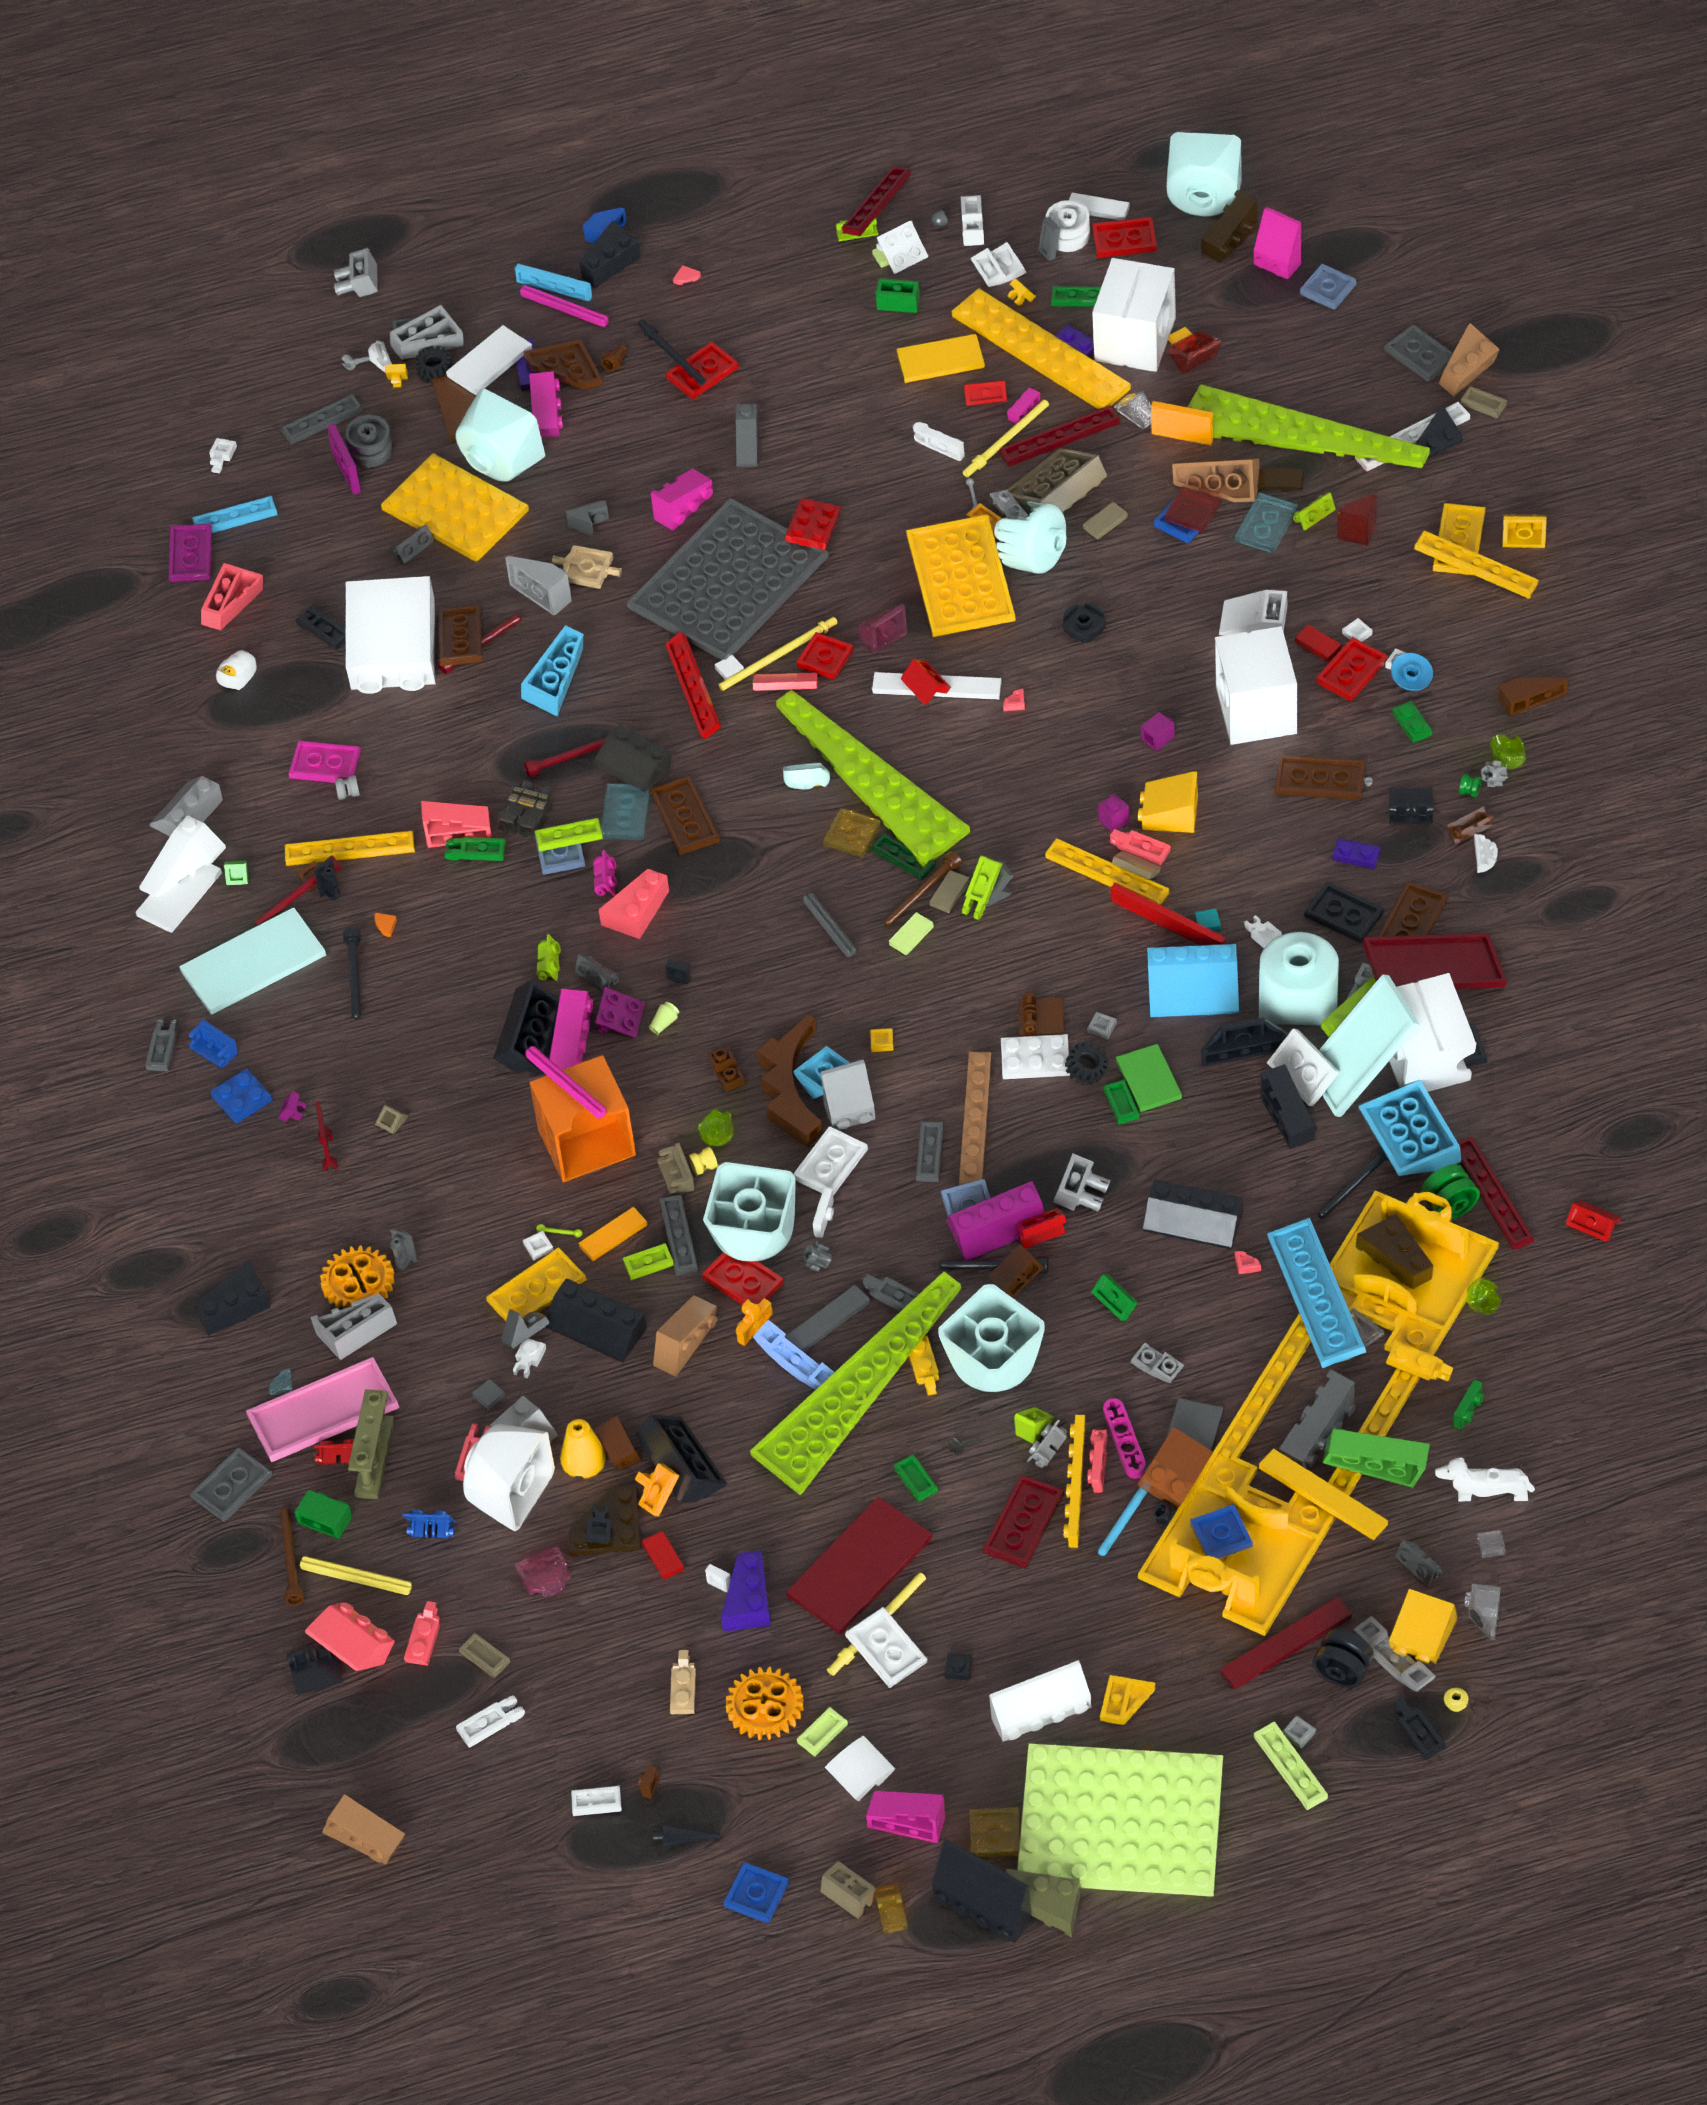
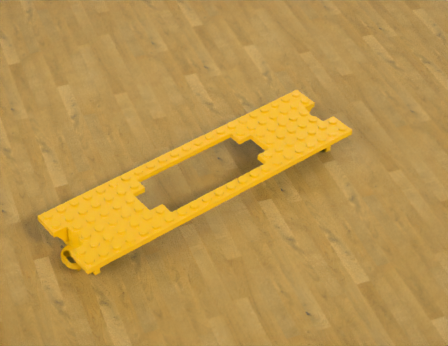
[1138,1190,1499,1636]

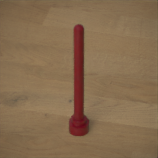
[437,614,521,675]
[524,733,622,778]
[254,855,342,926]

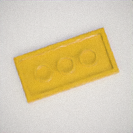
[897,334,985,383]
[1433,503,1486,575]
[486,1247,587,1321]

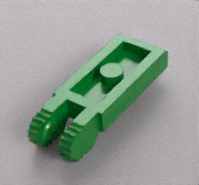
[444,837,506,861]

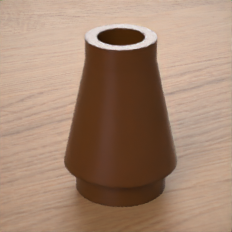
[601,344,627,372]

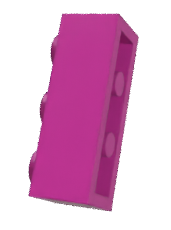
[1007,387,1040,424]

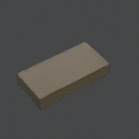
[1460,386,1507,418]
[1083,502,1128,540]
[1112,850,1161,880]
[930,870,970,913]
[459,1633,510,1678]

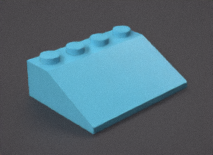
[1147,944,1239,1017]
[1359,1080,1461,1176]

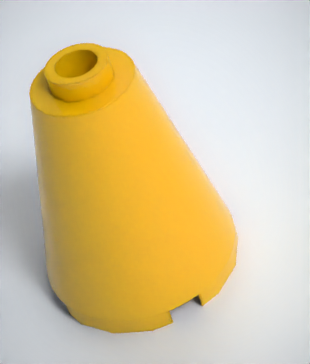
[560,1419,607,1478]

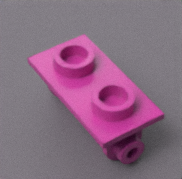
[593,850,617,896]

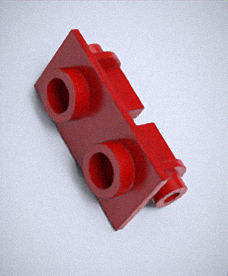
[314,1440,354,1465]

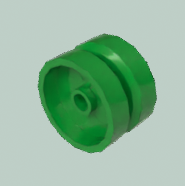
[1421,1164,1480,1221]

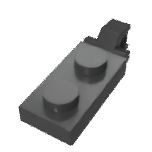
[863,1274,919,1312]

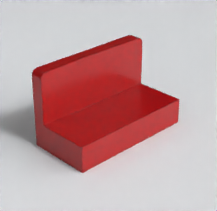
[963,380,1007,406]
[901,659,951,704]
[1565,1200,1621,1242]
[1016,1208,1067,1249]

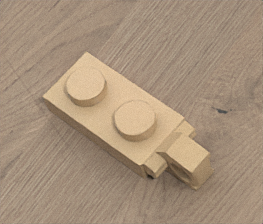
[670,1650,696,1714]

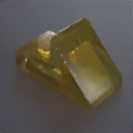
[874,1883,908,1934]

